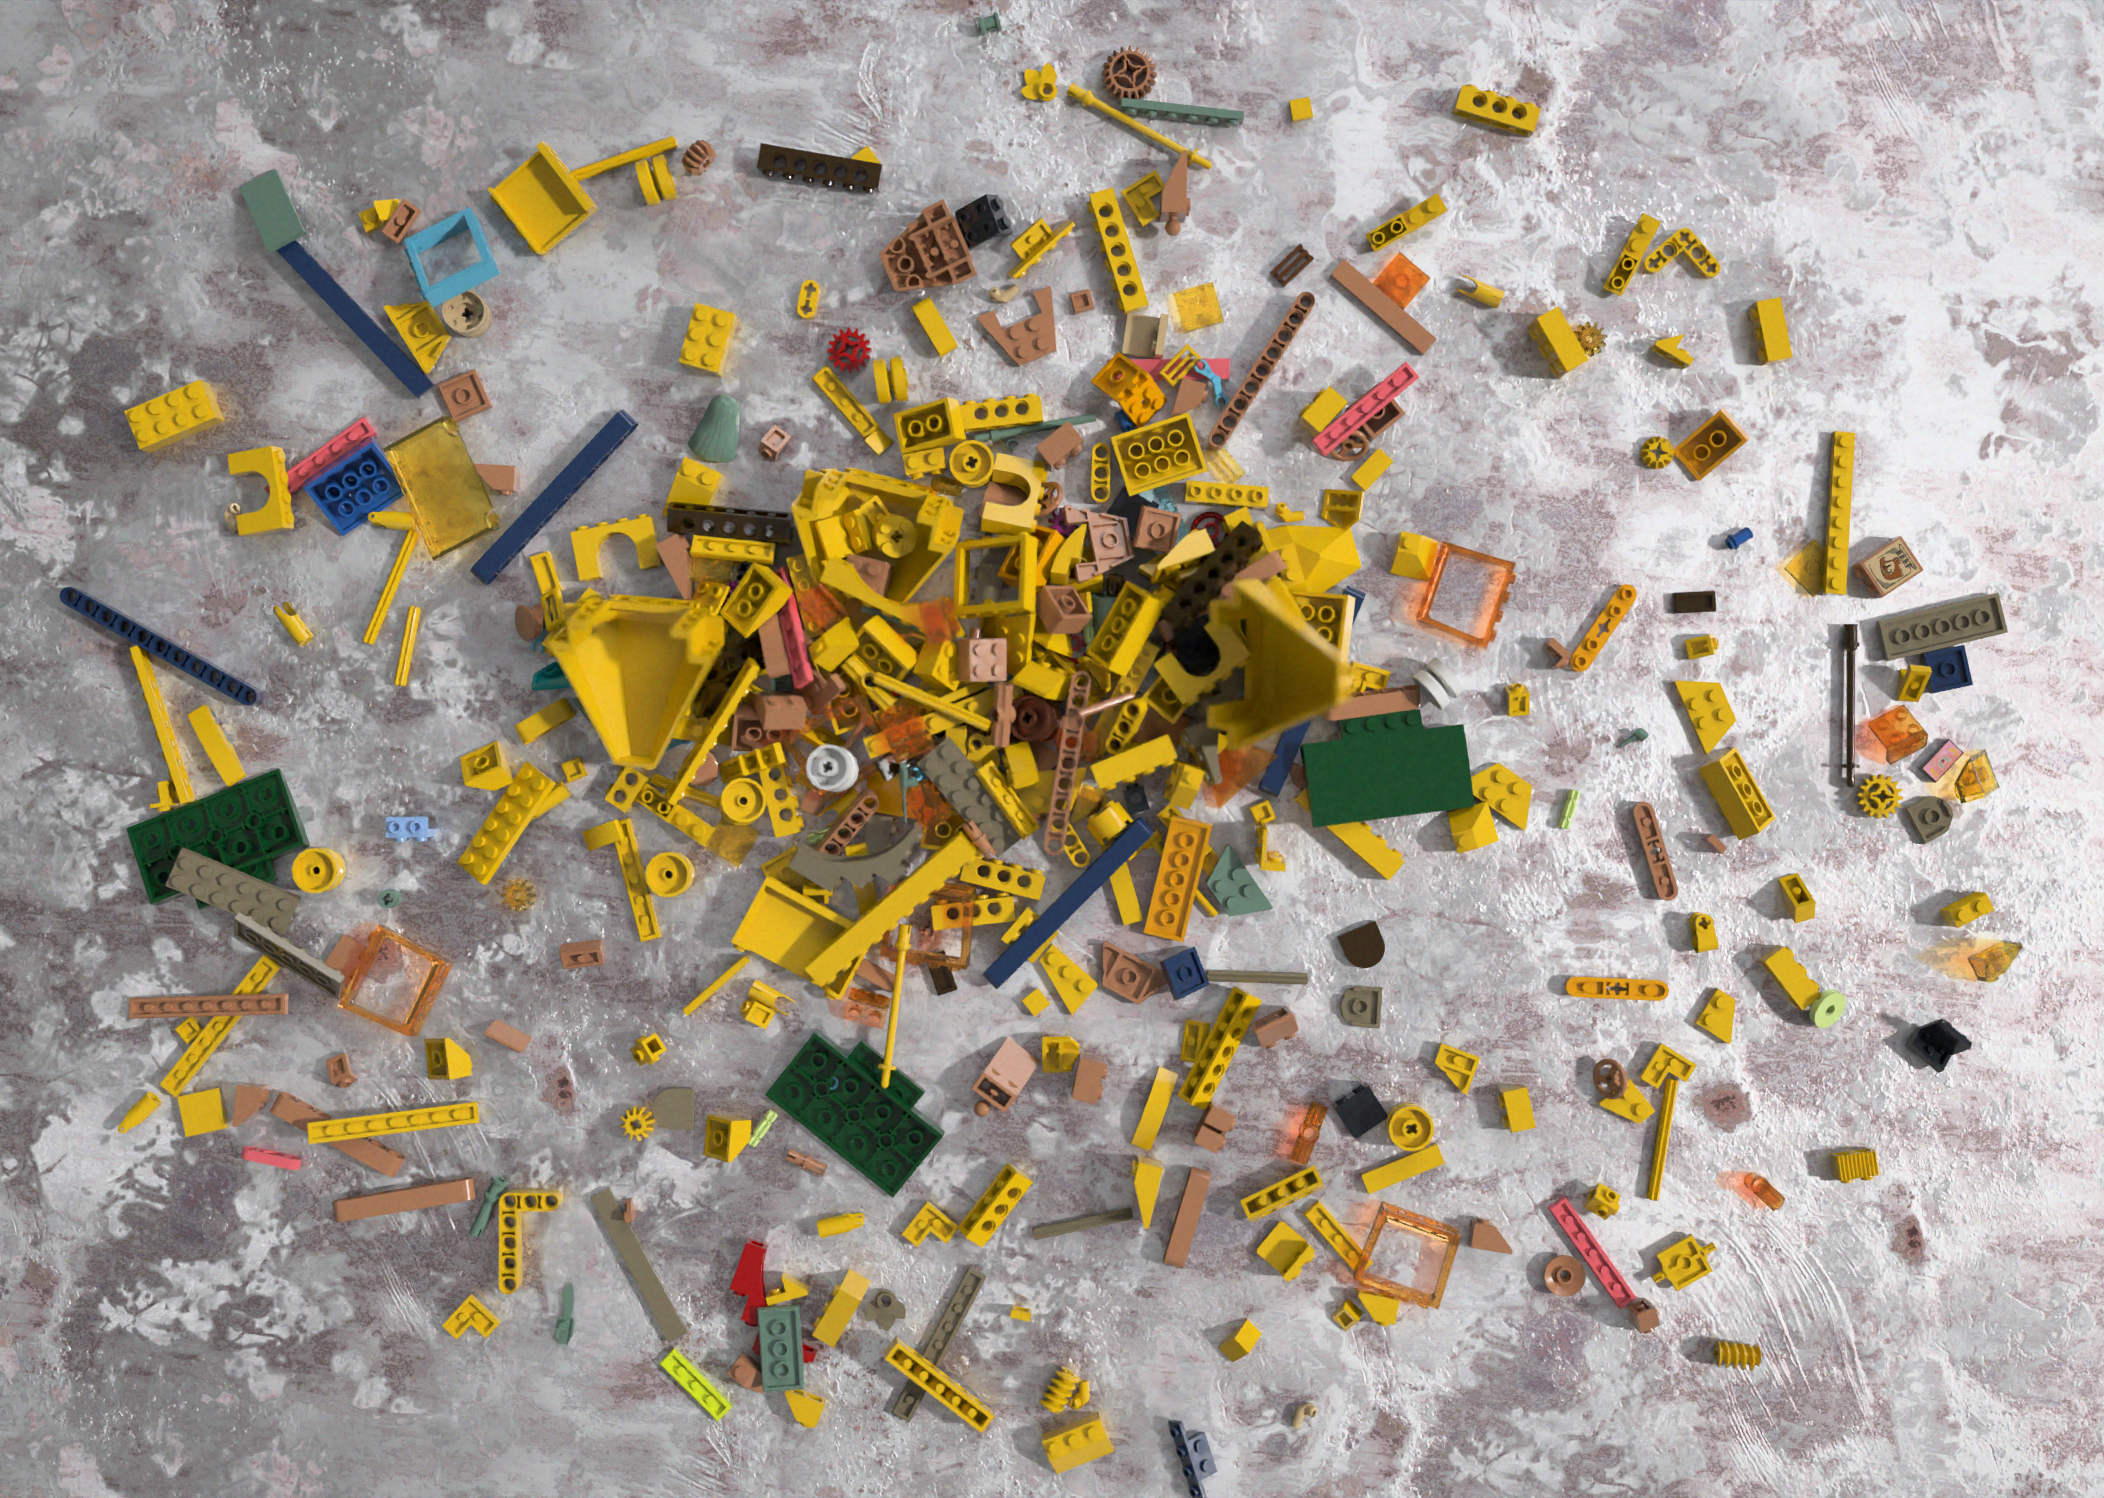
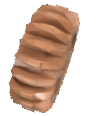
[1102,45,1157,101]

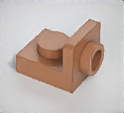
[758,425,791,462]
[1544,637,1571,670]
[326,1053,358,1088]

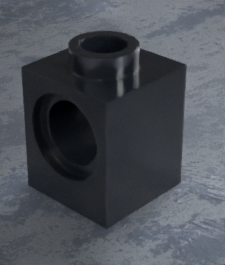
[1123,783,1150,815]

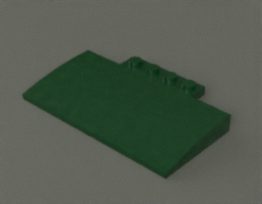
[1300,709,1474,828]
[126,768,310,910]
[765,1029,945,1198]

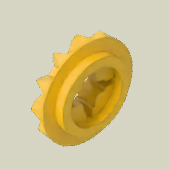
[1641,436,1675,469]

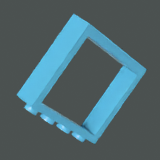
[404,207,500,307]

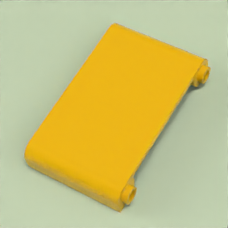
[731,875,871,1001]

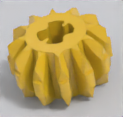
[619,1106,655,1141]

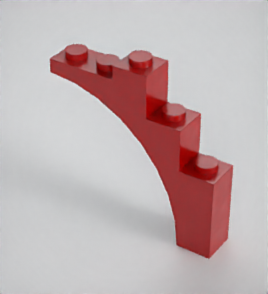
[730,1238,818,1363]

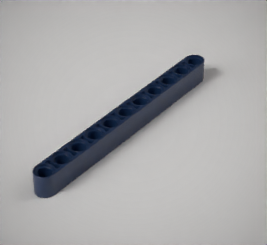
[276,240,434,399]
[470,409,638,586]
[1258,585,1366,798]
[59,587,264,706]
[982,816,1155,990]

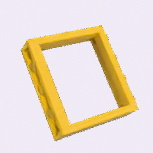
[953,532,1037,619]

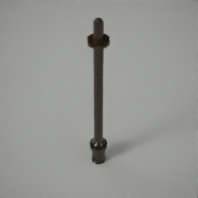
[1841,624,1860,788]

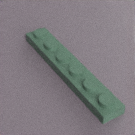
[1121,98,1244,127]

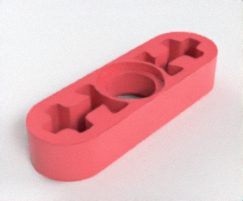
[241,1146,302,1170]

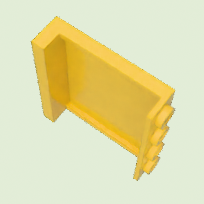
[487,141,599,256]

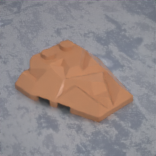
[879,199,978,292]

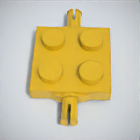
[1651,1234,1717,1291]

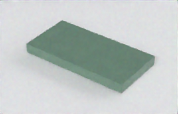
[239,169,307,253]
[757,1304,805,1392]

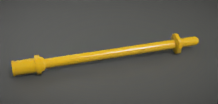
[1066,82,1212,169]
[878,924,912,1088]

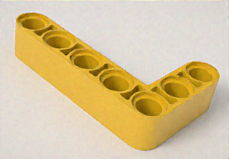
[499,1189,563,1294]

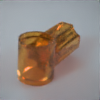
[1744,1172,1786,1211]

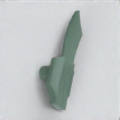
[899,762,918,824]
[555,1283,575,1345]

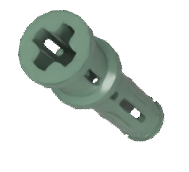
[469,1175,509,1238]

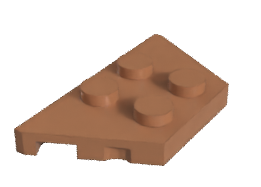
[1102,940,1168,1005]

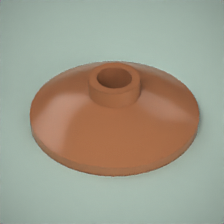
[1544,1255,1586,1297]

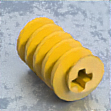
[1714,1340,1761,1371]
[1039,1366,1080,1414]

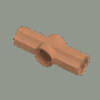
[988,682,1016,747]

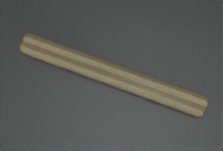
[1206,970,1308,985]
[1032,1208,1133,1240]

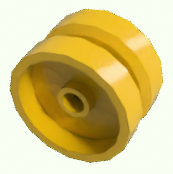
[635,154,678,207]
[873,355,909,405]
[949,440,995,489]
[718,778,766,826]
[292,847,346,893]
[645,851,695,898]
[1385,1102,1434,1151]

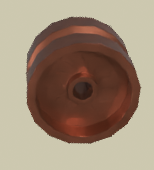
[1010,696,1061,742]

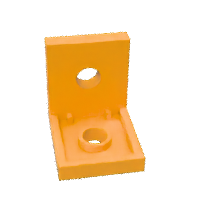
[1091,351,1168,428]

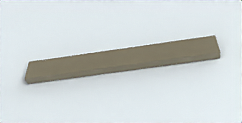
[591,1187,688,1343]
[891,1266,987,1423]

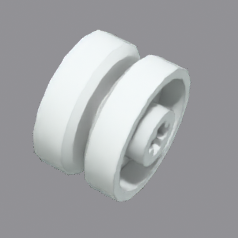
[1412,657,1464,711]
[806,744,859,792]

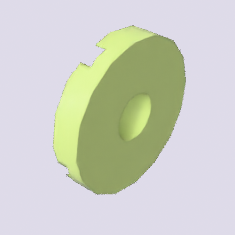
[1809,989,1846,1028]

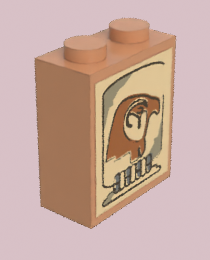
[1853,536,1924,599]

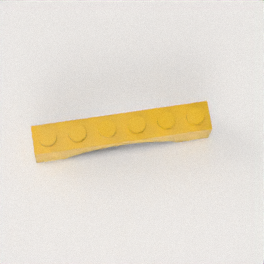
[820,555,947,635]

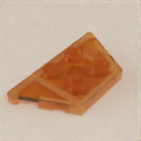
[1212,745,1279,809]

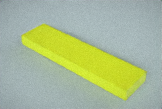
[659,1347,733,1422]

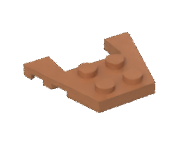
[977,286,1057,367]
[1062,505,1134,584]
[793,630,846,716]

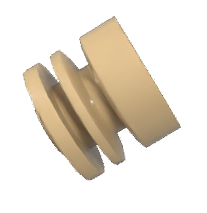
[442,290,492,338]

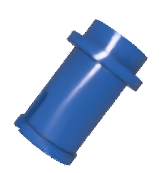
[1114,410,1135,433]
[1725,527,1753,550]

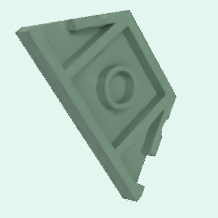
[1205,844,1273,917]

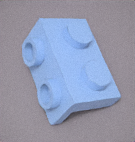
[386,817,434,842]

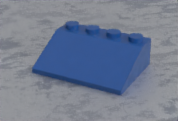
[303,436,411,536]

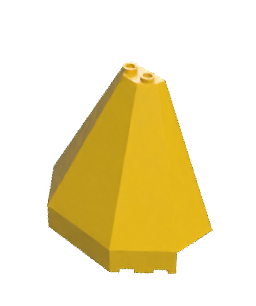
[791,467,964,634]
[1207,578,1353,751]
[548,594,725,770]

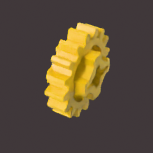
[1855,774,1903,819]

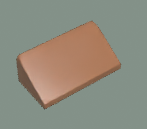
[381,198,422,245]
[559,939,604,969]
[856,959,895,993]
[484,1019,531,1053]

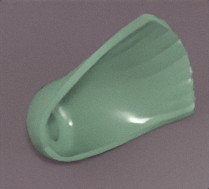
[687,394,740,463]

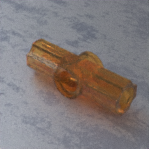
[1289,1100,1328,1166]

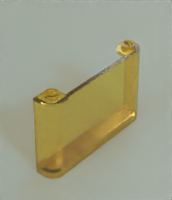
[383,416,501,561]

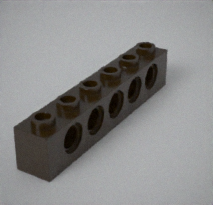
[757,143,884,194]
[667,502,794,545]
[1161,521,1263,633]
[696,625,804,699]

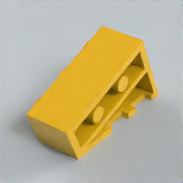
[812,1269,871,1348]

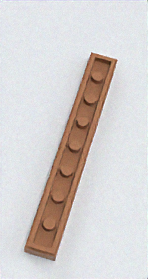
[128,993,288,1019]

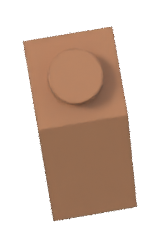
[1171,377,1208,418]
[473,464,520,496]
[232,1083,270,1127]
[1467,1217,1513,1255]
[1626,1298,1660,1334]
[727,1351,763,1394]

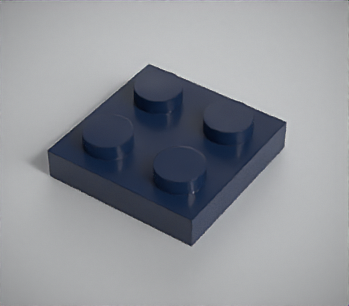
[1921,645,1973,694]
[1159,946,1210,1001]

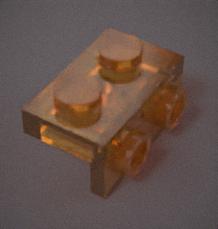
[843,987,891,1029]

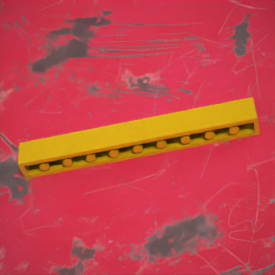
[804,831,977,987]

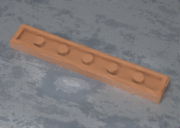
[1330,259,1437,356]

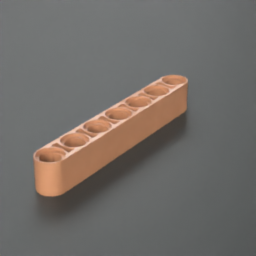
[1155,550,1287,642]
[270,1091,405,1177]
[332,1177,476,1222]

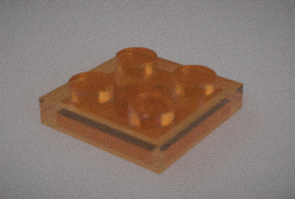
[1373,252,1431,310]

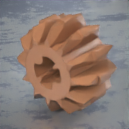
[681,140,716,176]

